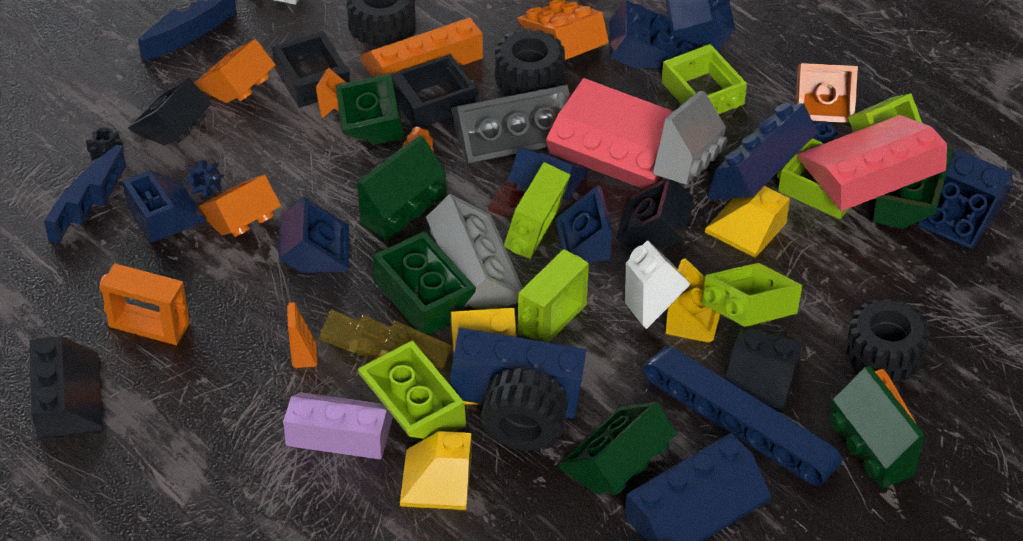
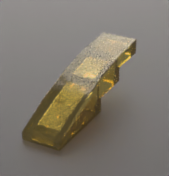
[318,309,452,372]

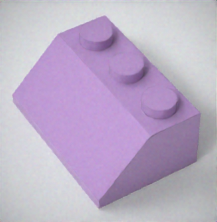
[283,392,393,459]

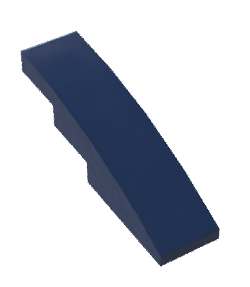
[138,0,236,61]
[44,145,126,243]

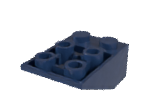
[609,0,697,68]
[918,150,1013,250]

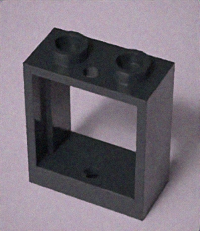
[272,31,350,108]
[391,54,478,128]

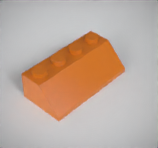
[360,17,483,77]

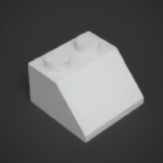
[625,240,690,329]

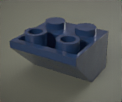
[122,170,206,243]

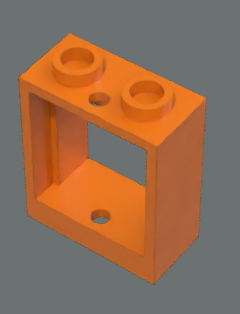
[100,263,190,345]

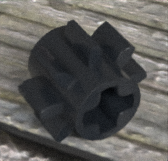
[86,128,124,160]

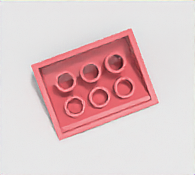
[546,78,674,189]
[797,115,947,211]

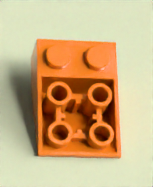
[517,0,609,60]

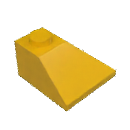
[705,186,790,258]
[400,431,472,510]

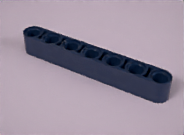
[643,345,842,486]

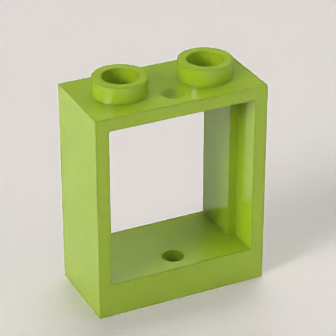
[662,44,747,114]
[777,138,849,219]
[503,162,571,259]
[518,249,589,343]
[702,263,802,327]

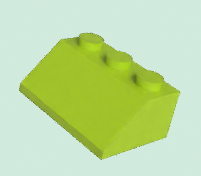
[358,340,466,439]

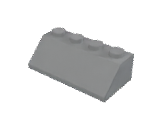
[653,91,727,184]
[426,194,523,310]

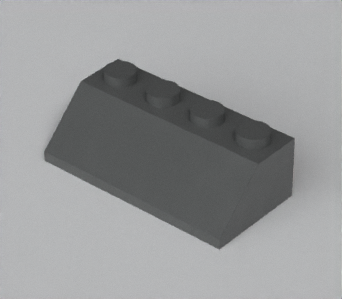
[451,85,570,163]

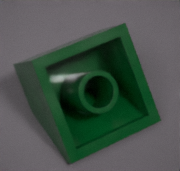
[335,73,405,144]

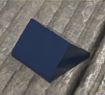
[555,185,612,262]

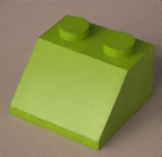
[848,93,922,132]

